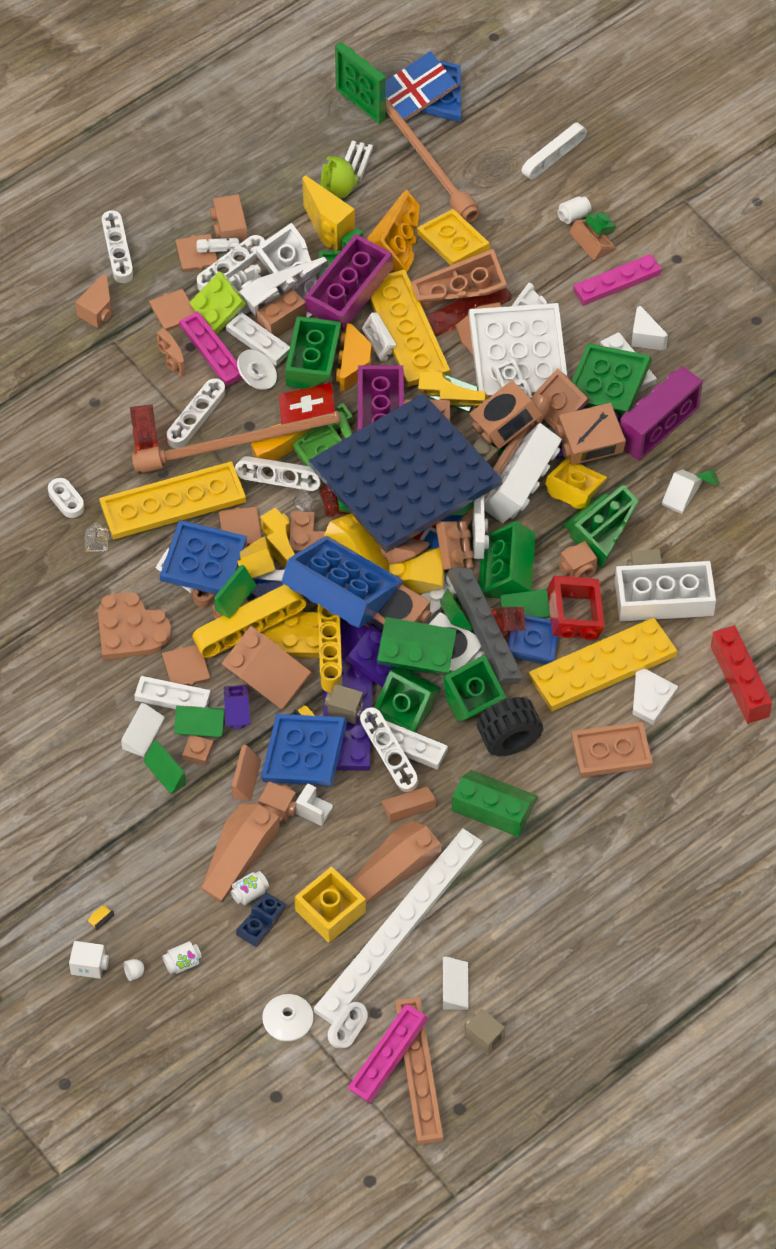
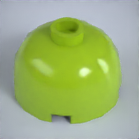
[321,156,358,199]

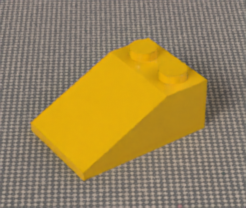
[302,175,355,251]
[324,514,390,572]

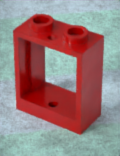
[547,575,605,640]

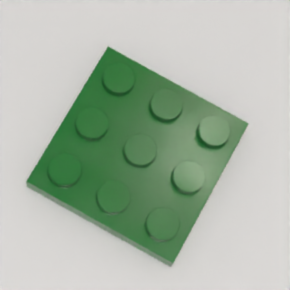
[335,42,386,125]
[572,343,652,415]

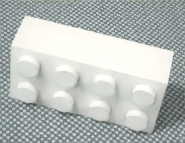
[484,423,562,523]
[615,561,716,621]

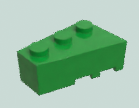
[569,484,639,568]

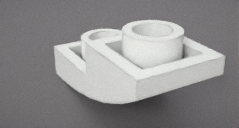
[492,358,532,398]

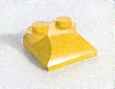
[545,458,607,509]

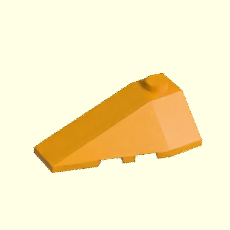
[367,190,420,273]

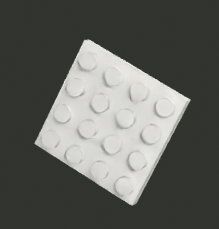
[468,303,567,398]

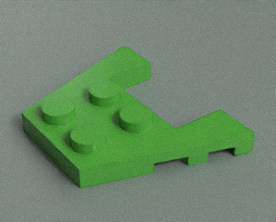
[293,403,353,477]

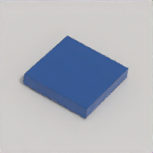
[508,612,558,665]

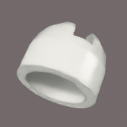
[124,959,144,981]

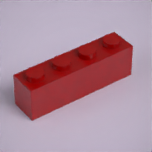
[711,625,772,724]

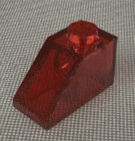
[130,404,158,454]

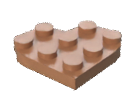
[98,593,172,660]

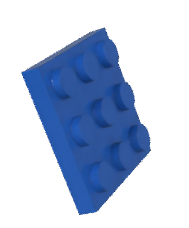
[160,520,247,594]
[261,714,347,786]

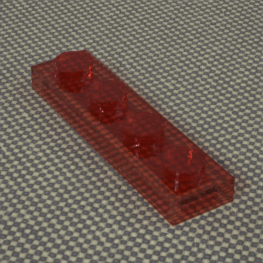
[426,287,512,337]

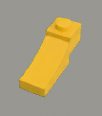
[418,369,489,406]
[260,507,295,569]

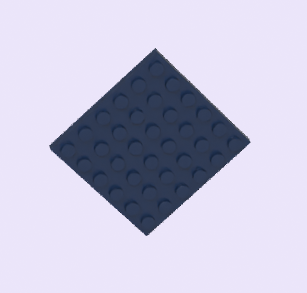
[308,393,503,553]

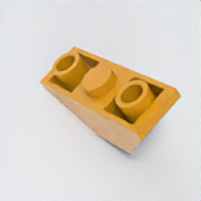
[336,324,372,391]

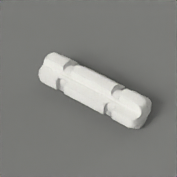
[196,238,239,253]

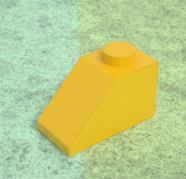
[237,536,275,578]

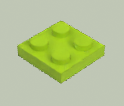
[189,271,247,335]

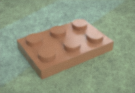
[571,721,652,778]

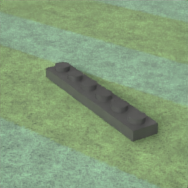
[447,568,523,684]

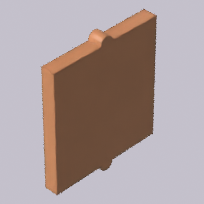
[175,234,217,272]
[149,289,196,331]
[219,507,262,541]
[162,645,210,687]

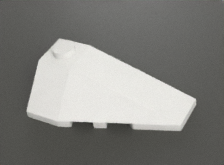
[256,223,318,318]
[239,257,328,318]

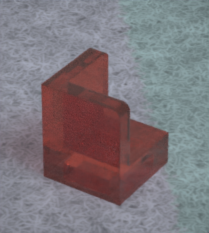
[491,607,526,632]

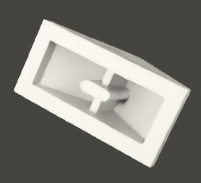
[631,306,668,350]
[662,469,703,514]

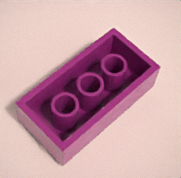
[305,233,393,331]
[358,365,404,431]
[621,366,703,461]

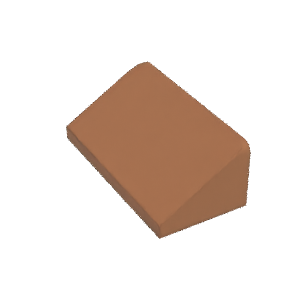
[569,219,616,260]
[391,538,430,563]
[232,745,261,801]
[381,787,436,823]

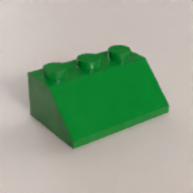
[285,316,341,389]
[479,521,535,599]
[377,617,457,676]
[451,770,538,837]

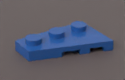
[420,60,461,122]

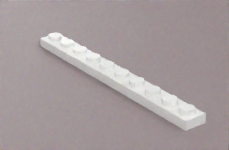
[314,828,483,1024]

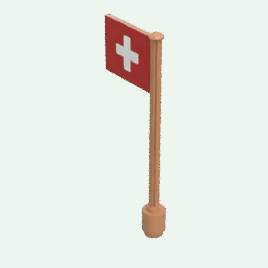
[132,382,340,473]

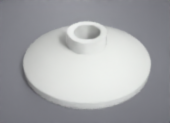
[237,350,277,390]
[263,994,313,1042]

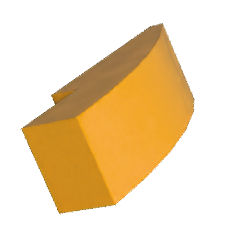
[251,423,310,461]

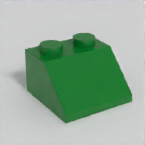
[443,654,507,722]
[374,668,442,733]

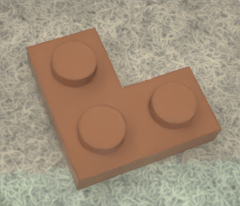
[289,511,325,554]

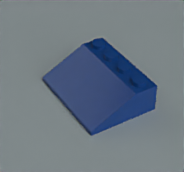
[281,536,403,628]

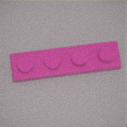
[573,254,662,306]
[179,312,242,387]
[348,1004,428,1103]

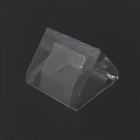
[85,522,109,552]

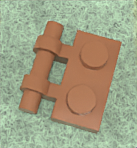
[436,521,474,570]

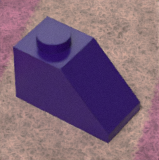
[224,685,250,729]

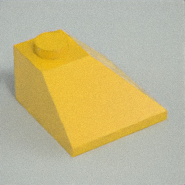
[389,547,444,594]

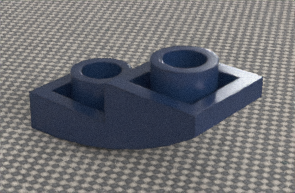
[236,892,287,947]

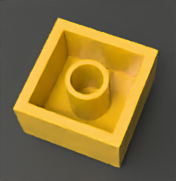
[295,866,366,943]

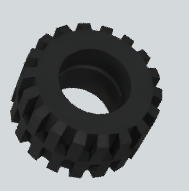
[476,697,544,756]

